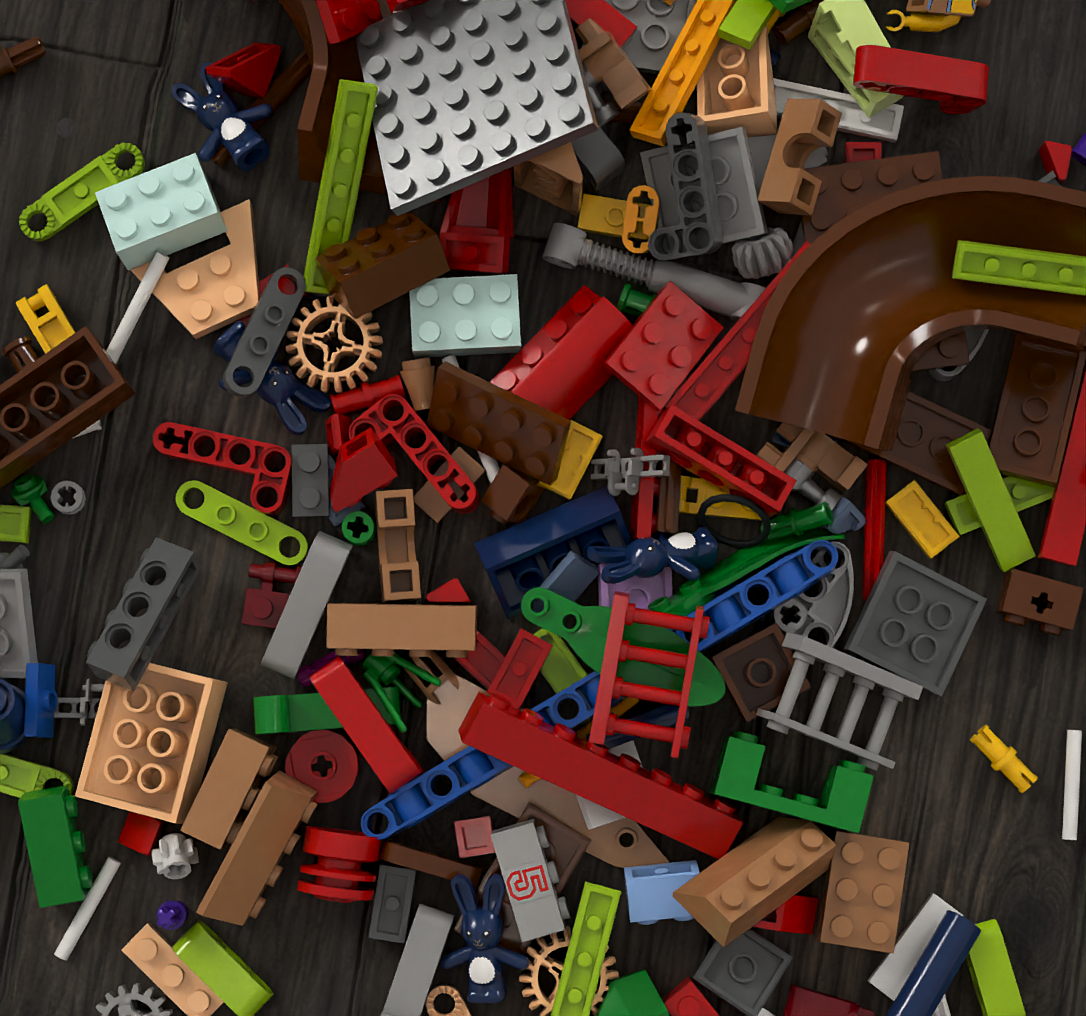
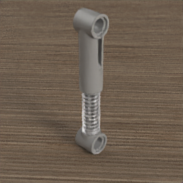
[542,223,766,322]

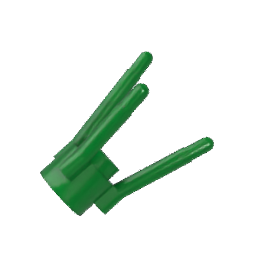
[362,651,441,733]

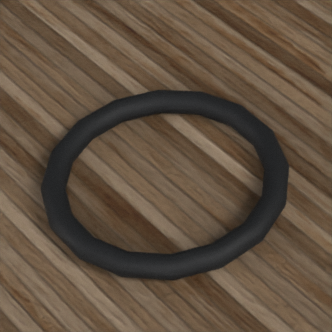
[698,494,771,548]

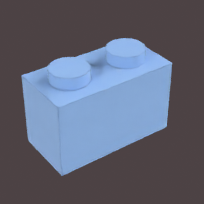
[624,860,700,925]

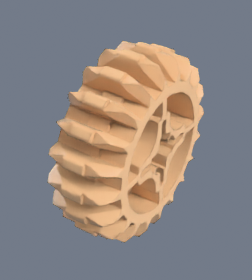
[286,296,383,393]
[519,926,619,1016]

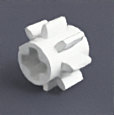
[151,833,199,879]

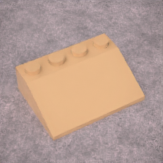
[75,663,228,824]

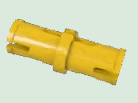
[970,724,1038,793]

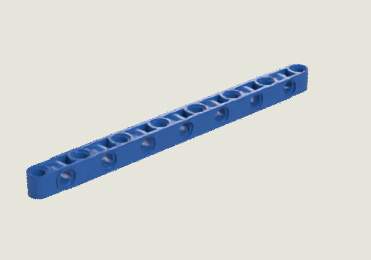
[361,540,838,840]

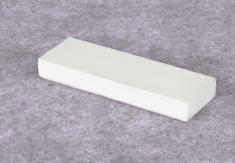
[867,893,963,1001]

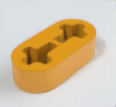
[622,185,661,254]

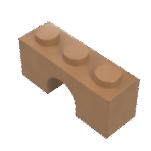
[757,98,842,215]
[374,489,421,603]

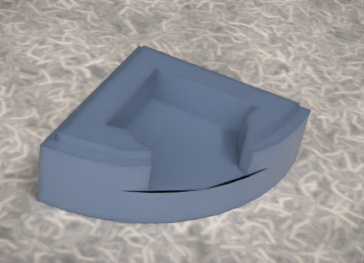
[823,497,866,534]

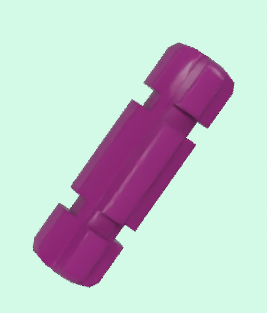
[297,649,366,687]

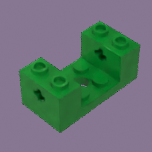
[709,731,874,834]

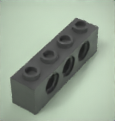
[86,538,202,692]

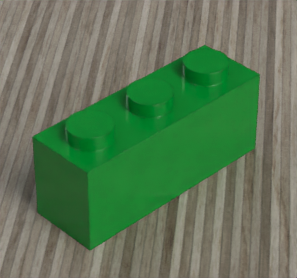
[18,785,93,908]

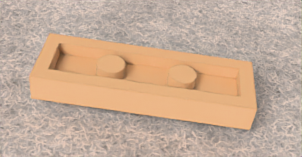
[122,922,224,1016]

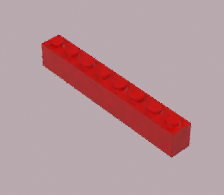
[458,692,743,859]

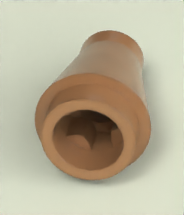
[400,357,435,411]

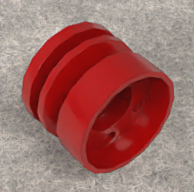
[297,826,382,903]

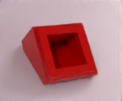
[1039,141,1072,185]
[325,414,353,455]
[426,578,471,604]
[118,811,165,856]

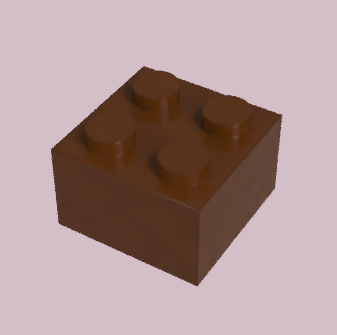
[709,623,812,722]

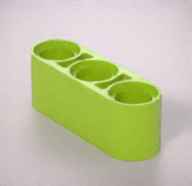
[966,919,1026,1016]
[172,920,274,1016]

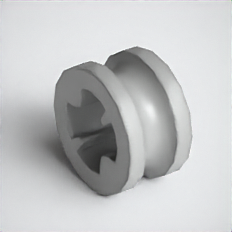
[51,481,86,515]

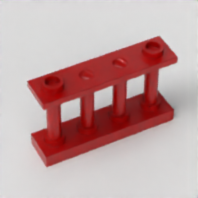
[589,591,710,758]

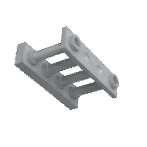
[756,632,923,771]

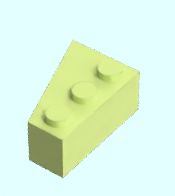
[808,0,903,118]

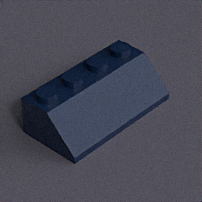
[474,485,632,619]

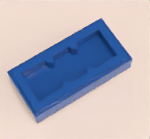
[24,663,58,738]

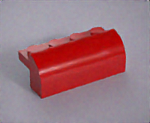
[490,285,633,420]

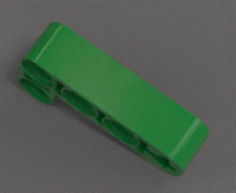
[253,687,401,735]

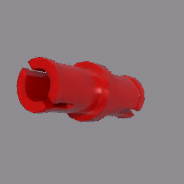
[330,374,405,415]

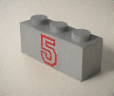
[491,818,570,942]

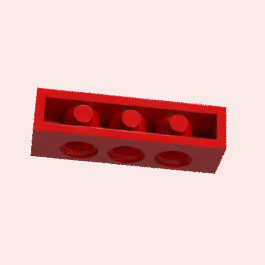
[644,405,797,518]

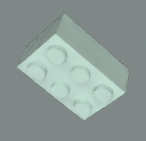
[95,153,228,271]
[409,274,521,358]

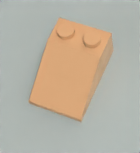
[697,25,777,138]

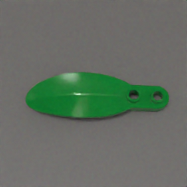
[648,530,845,616]
[521,587,725,707]

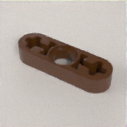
[379,840,484,887]

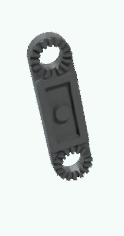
[222,267,306,398]

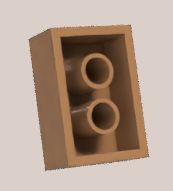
[180,729,279,850]
[815,829,909,954]

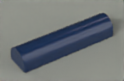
[885,910,981,1016]

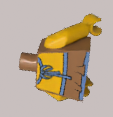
[885,0,991,32]

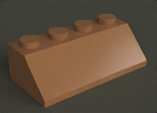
[513,142,583,217]
[327,603,478,658]
[196,770,318,926]
[672,817,837,947]

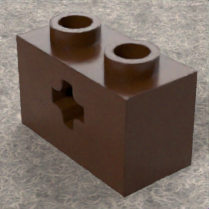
[995,569,1084,636]

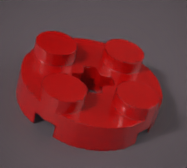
[285,730,359,803]

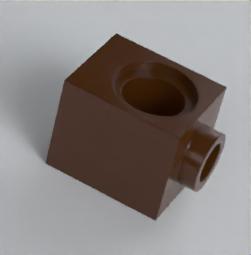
[481,465,545,525]

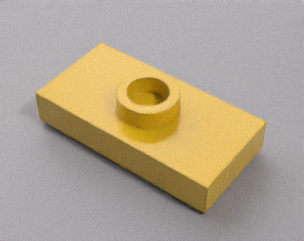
[577,193,652,242]
[539,420,603,500]
[885,480,960,559]

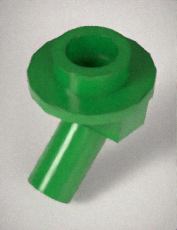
[10,474,54,524]

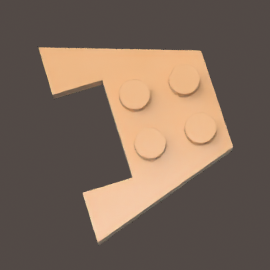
[120,199,260,339]

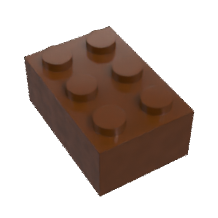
[315,211,450,319]

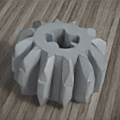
[731,227,794,279]

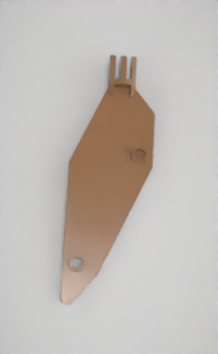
[402,650,670,868]

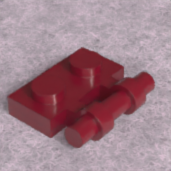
[241,562,315,634]

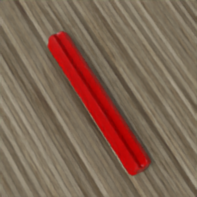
[862,459,887,601]

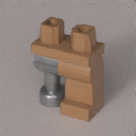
[575,18,652,127]
[756,423,868,510]

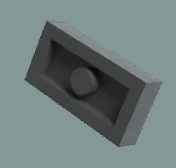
[291,444,330,518]
[368,864,417,944]

